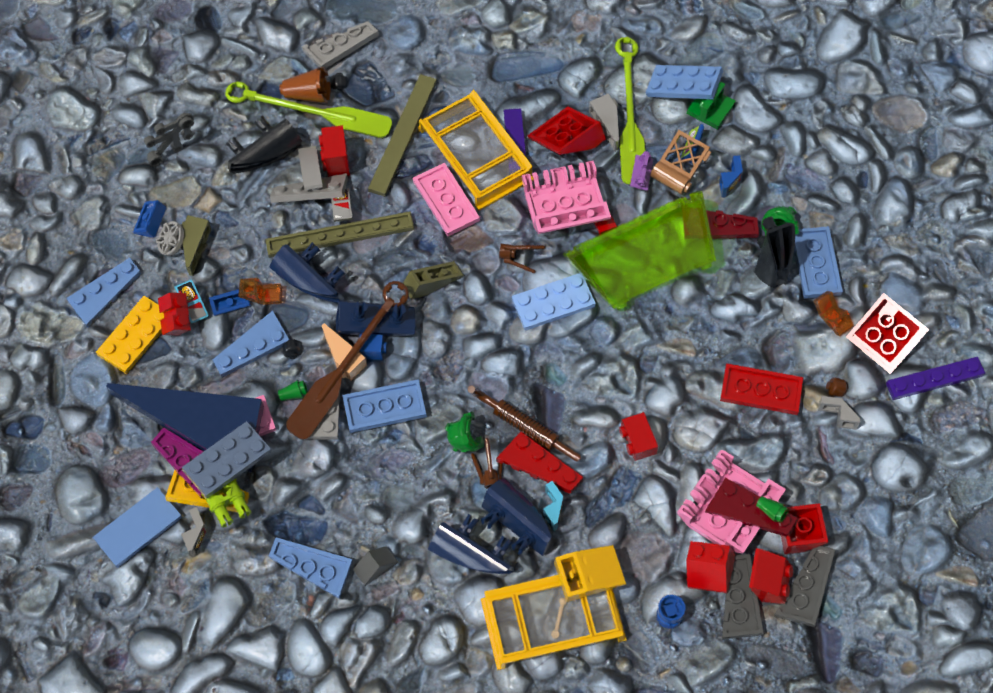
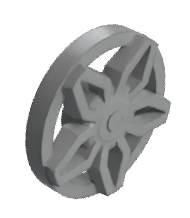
[156,221,184,256]

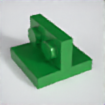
[687,82,736,130]

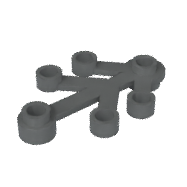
[144,113,194,167]

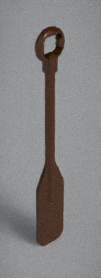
[286,281,409,440]

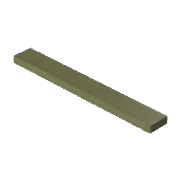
[368,74,437,197]
[265,211,414,258]

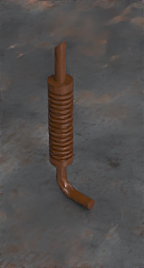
[468,385,581,461]

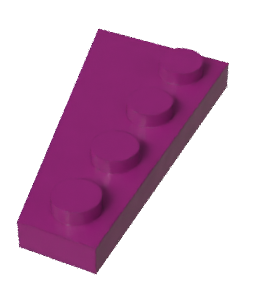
[151,427,203,499]

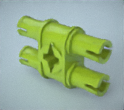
[201,478,252,528]

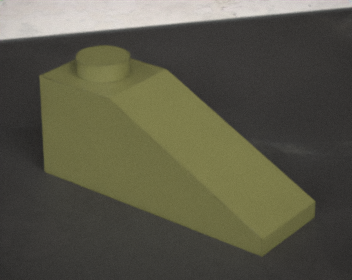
[181,215,212,276]
[403,261,463,299]

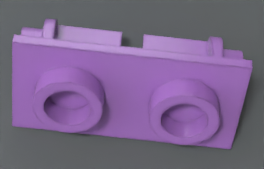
[630,151,653,191]

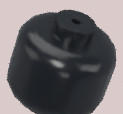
[330,73,348,89]
[283,339,302,359]

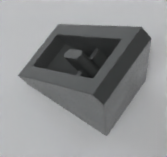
[353,546,398,586]

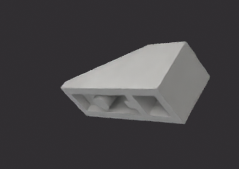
[589,94,619,151]

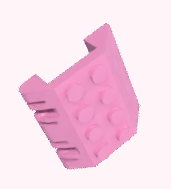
[522,161,611,234]
[677,450,786,554]

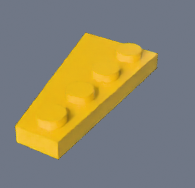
[165,470,249,513]

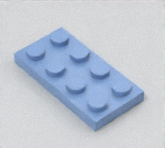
[511,272,596,331]

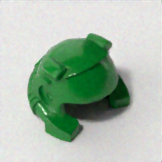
[762,206,799,236]
[445,412,484,453]

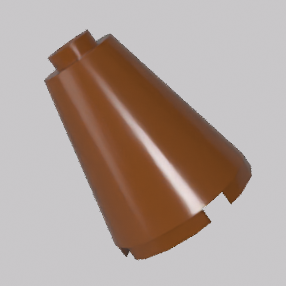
[279,67,331,103]

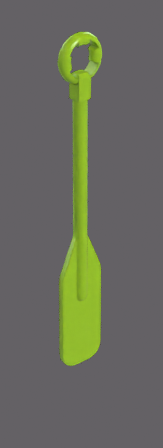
[615,37,645,185]
[225,82,392,138]

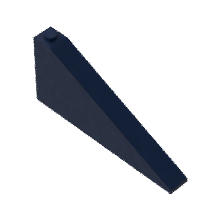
[106,383,264,473]

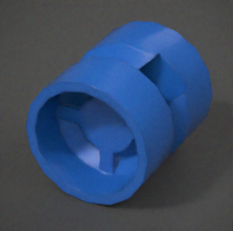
[656,594,685,629]

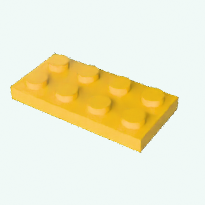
[96,296,164,374]

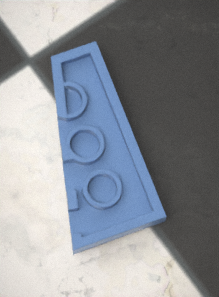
[66,258,141,328]
[212,311,289,378]
[269,537,353,599]

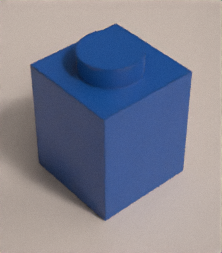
[359,334,387,360]

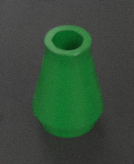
[278,380,308,401]
[756,496,789,523]

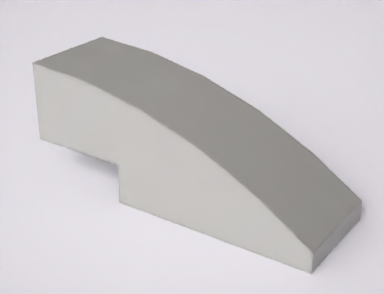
[298,146,323,190]

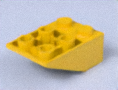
[554,545,626,602]

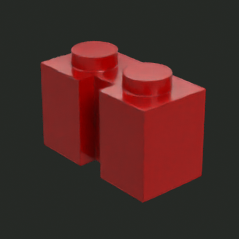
[158,292,191,336]
[619,412,658,461]

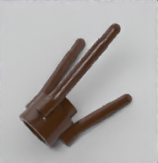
[499,243,545,273]
[471,438,503,489]

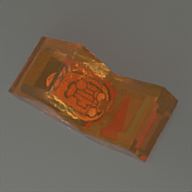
[238,278,283,305]
[813,291,854,336]

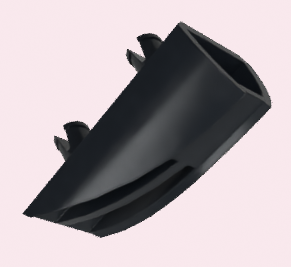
[226,116,302,174]
[754,217,795,289]

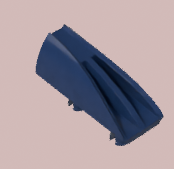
[270,242,346,303]
[335,300,415,336]
[481,478,551,556]
[428,514,515,574]

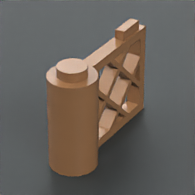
[650,130,711,194]

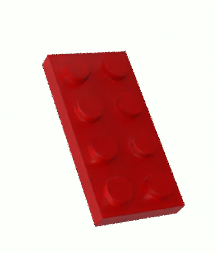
[720,363,803,415]

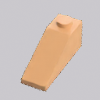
[322,323,367,381]

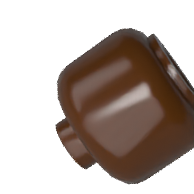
[826,377,847,397]

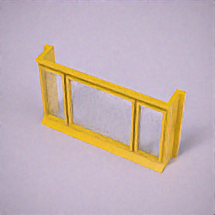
[418,89,533,211]
[481,575,627,671]

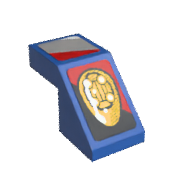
[719,155,743,198]

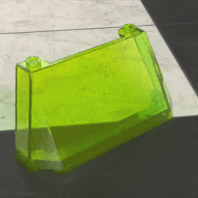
[563,191,716,310]

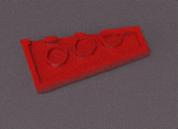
[496,432,583,494]

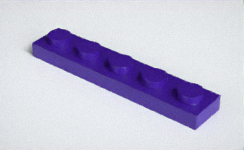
[886,357,985,400]

